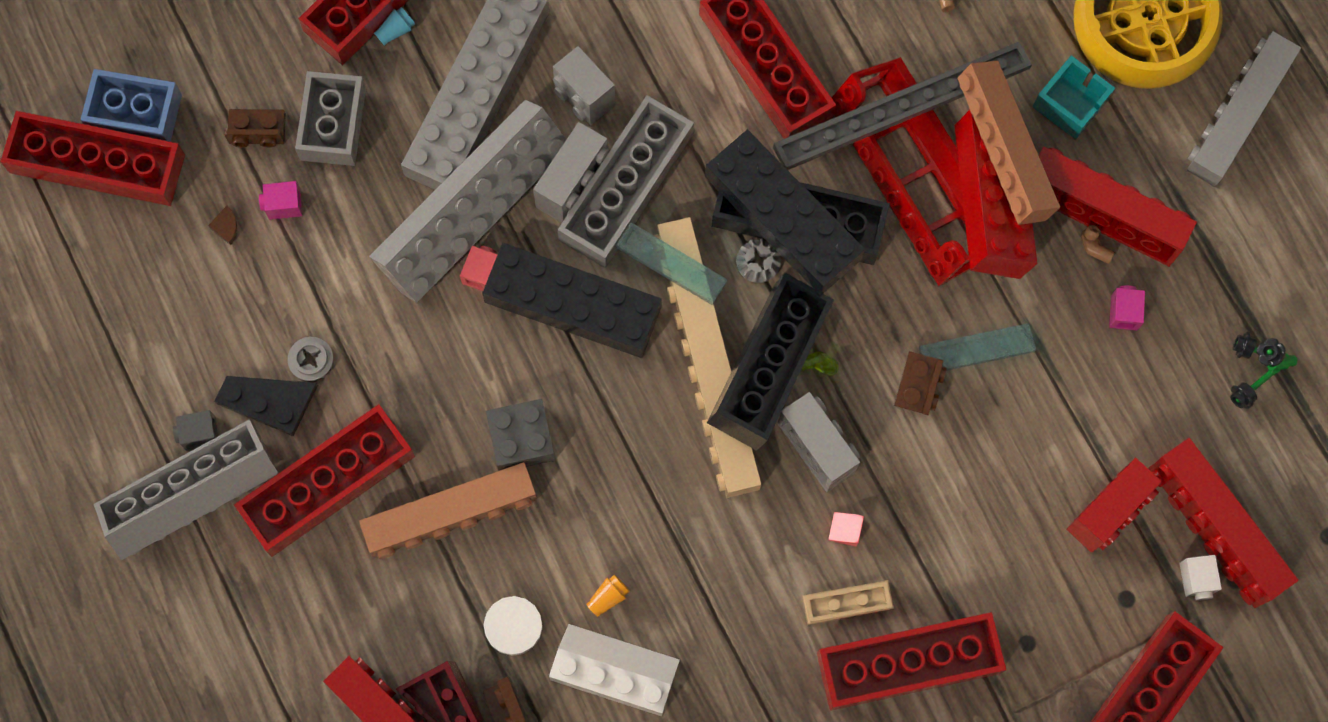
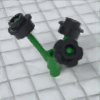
[1230,332,1298,409]

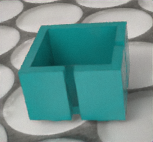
[1032,55,1115,140]

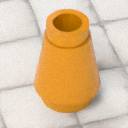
[586,574,630,617]

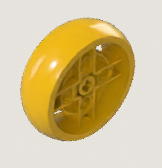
[1074,0,1223,89]

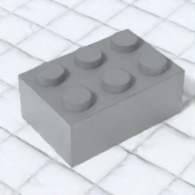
[295,71,366,166]
[533,122,609,223]
[777,392,860,493]

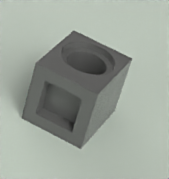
[173,410,218,450]

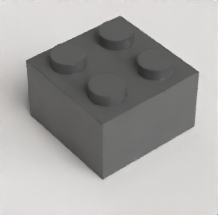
[486,399,555,471]

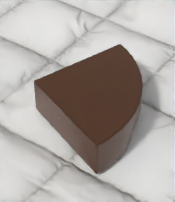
[208,206,237,245]

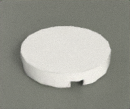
[484,596,543,656]

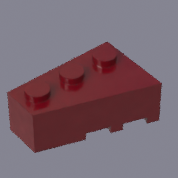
[396,661,485,722]

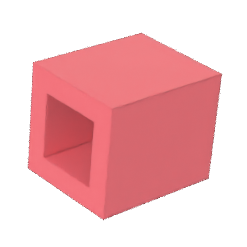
[460,246,498,291]

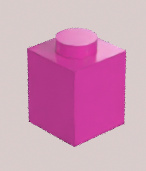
[259,181,302,220]
[1109,285,1145,331]

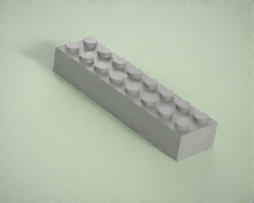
[401,0,549,190]
[369,100,566,303]

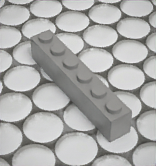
[1187,31,1301,187]

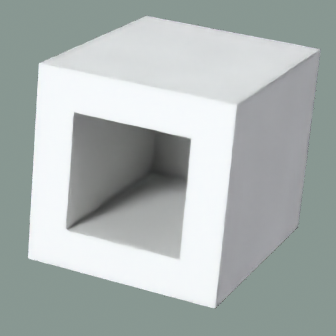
[1179,555,1222,601]

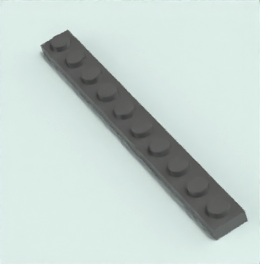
[772,42,1032,170]

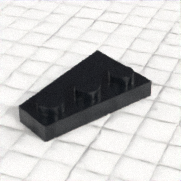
[214,376,318,436]

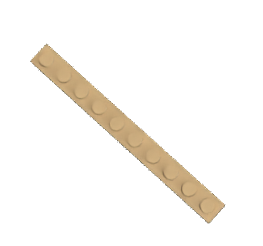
[653,217,761,498]

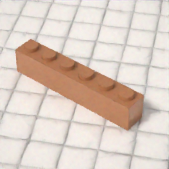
[957,61,1060,225]
[359,462,537,559]

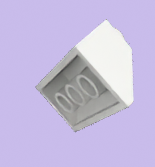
[549,624,680,716]

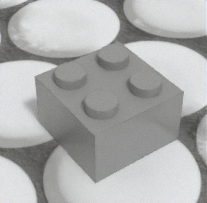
[553,46,615,126]

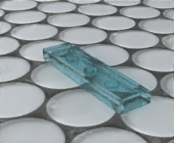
[616,222,727,305]
[919,323,1036,371]

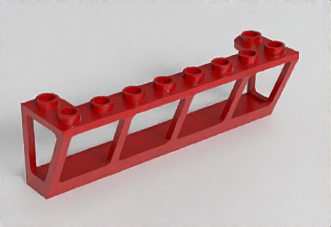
[831,57,970,286]

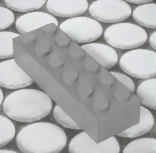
[558,95,694,268]
[94,419,278,560]

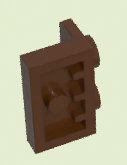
[225,109,286,148]
[894,351,947,415]
[483,677,526,722]

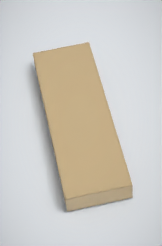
[802,580,894,625]

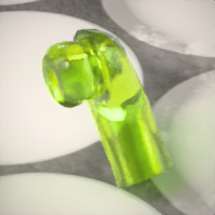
[800,351,839,376]

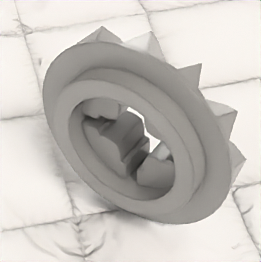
[736,238,781,283]
[288,337,334,382]

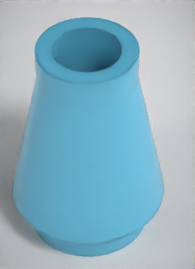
[374,7,415,46]

